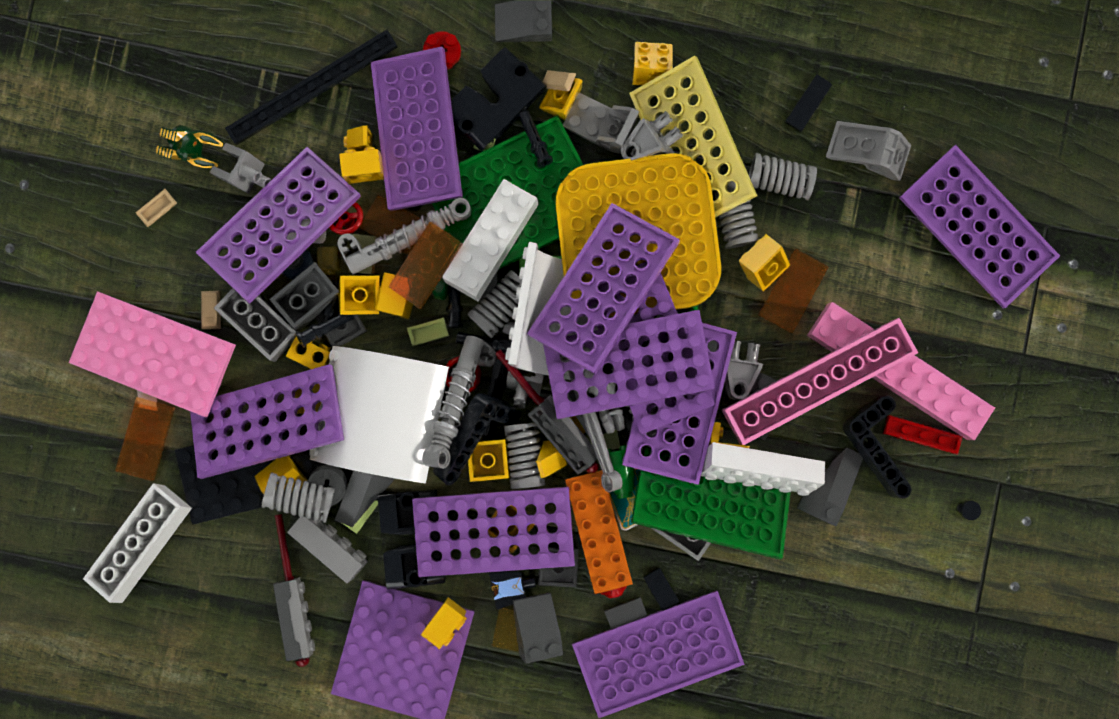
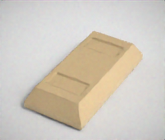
[543,70,576,91]
[136,189,177,227]
[201,291,221,329]

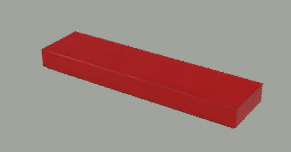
[883,415,963,455]

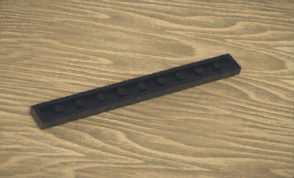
[225,30,398,146]

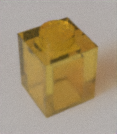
[317,246,340,275]

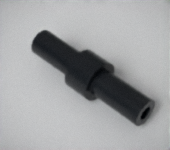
[323,294,338,322]

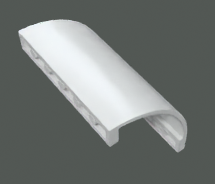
[505,242,598,380]
[309,346,449,483]

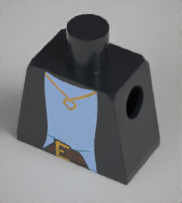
[489,570,536,610]

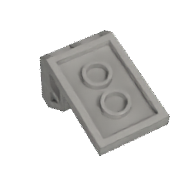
[563,93,639,154]
[826,121,911,181]

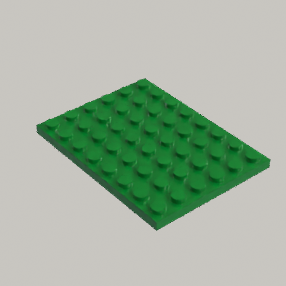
[432,115,583,269]

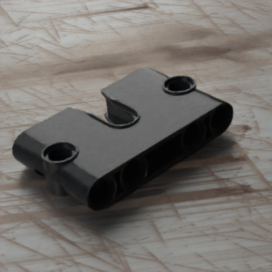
[451,47,547,152]
[378,489,446,590]

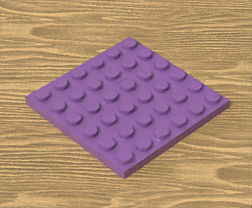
[331,580,475,719]

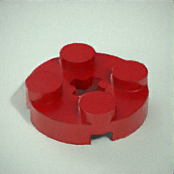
[423,31,461,70]

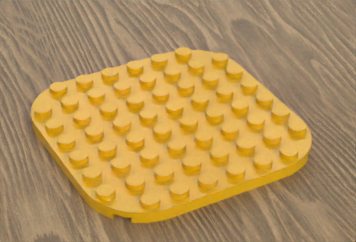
[556,153,721,318]

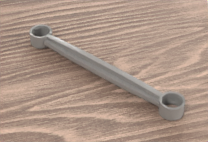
[560,355,622,492]

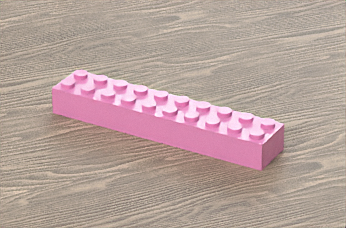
[807,302,995,440]
[722,318,918,445]

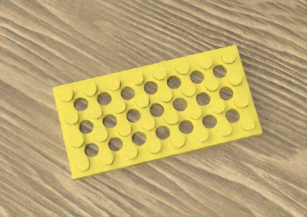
[629,56,757,217]

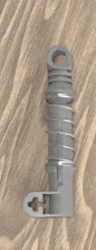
[337,198,472,275]
[422,336,496,469]

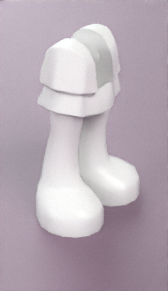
[588,383,625,434]

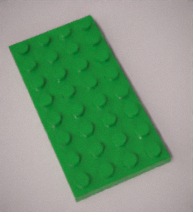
[631,447,791,560]

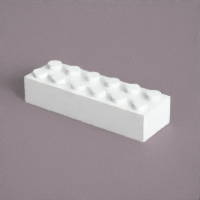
[442,179,538,301]
[701,442,825,496]
[83,483,192,603]

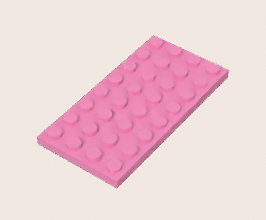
[69,291,236,417]

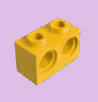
[286,337,330,369]

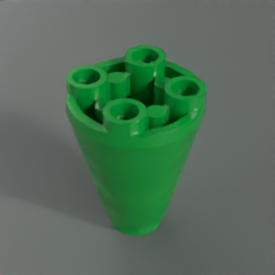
[597,445,635,499]

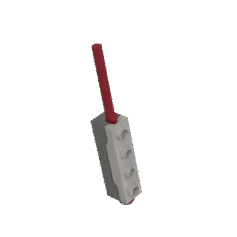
[495,349,599,474]
[273,514,315,667]

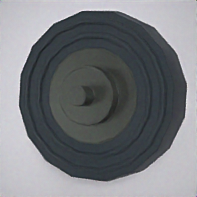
[282,249,314,280]

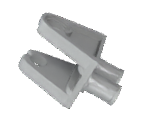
[621,111,683,160]
[209,143,271,194]
[724,341,763,400]
[506,368,544,409]

